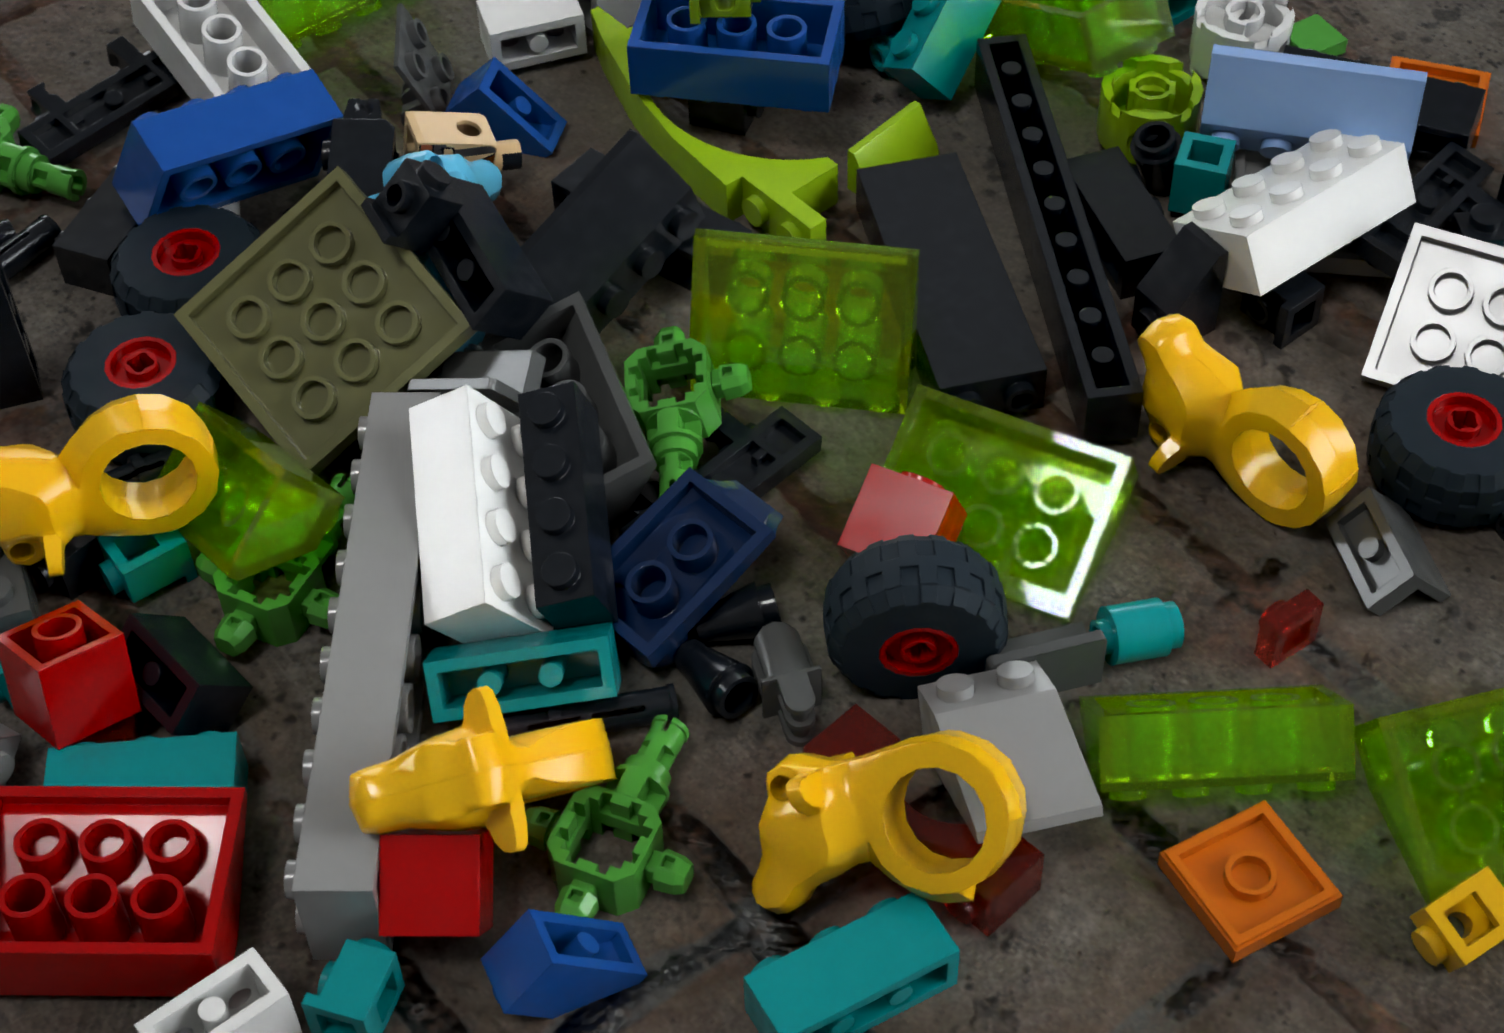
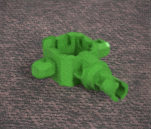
[0,103,87,202]
[623,326,752,498]
[195,473,355,657]
[525,714,694,918]

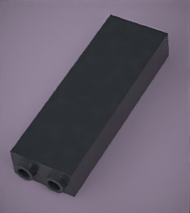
[856,152,1047,427]

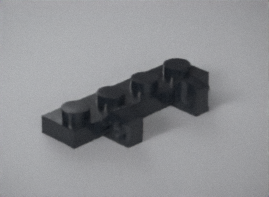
[17,36,185,166]
[1348,140,1504,279]
[619,406,822,537]

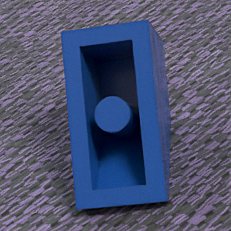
[445,56,567,158]
[481,909,648,1019]

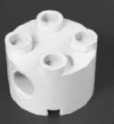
[1189,0,1295,79]

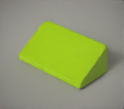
[847,100,939,194]

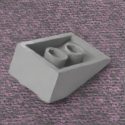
[917,660,1103,844]

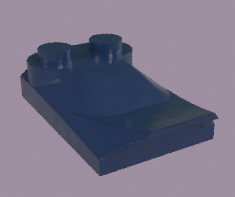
[611,467,784,668]

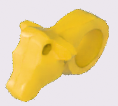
[1137,313,1359,529]
[0,394,219,578]
[349,686,616,853]
[752,729,1027,914]

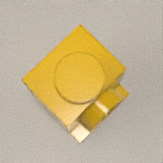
[1409,866,1504,973]

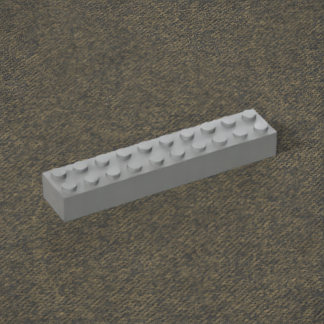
[284,392,441,960]

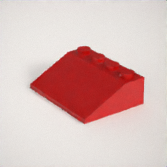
[0,786,247,997]

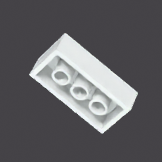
[130,0,311,100]
[1173,129,1416,296]
[409,385,554,644]

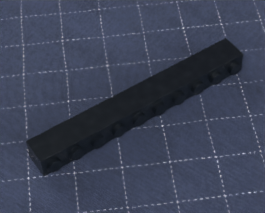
[974,34,1144,444]

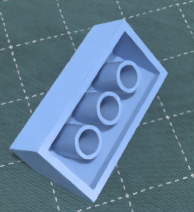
[1199,44,1428,160]

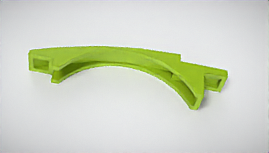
[591,6,838,267]

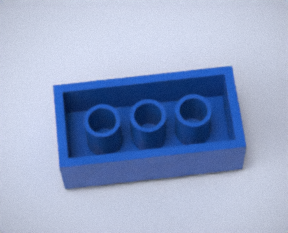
[627,0,845,113]
[112,68,344,226]

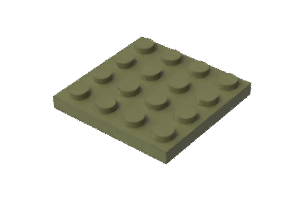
[173,166,477,480]

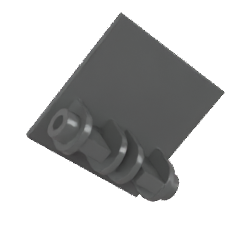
[394,3,454,126]

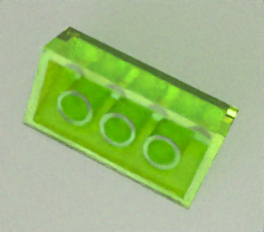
[157,401,345,581]
[1079,684,1356,801]

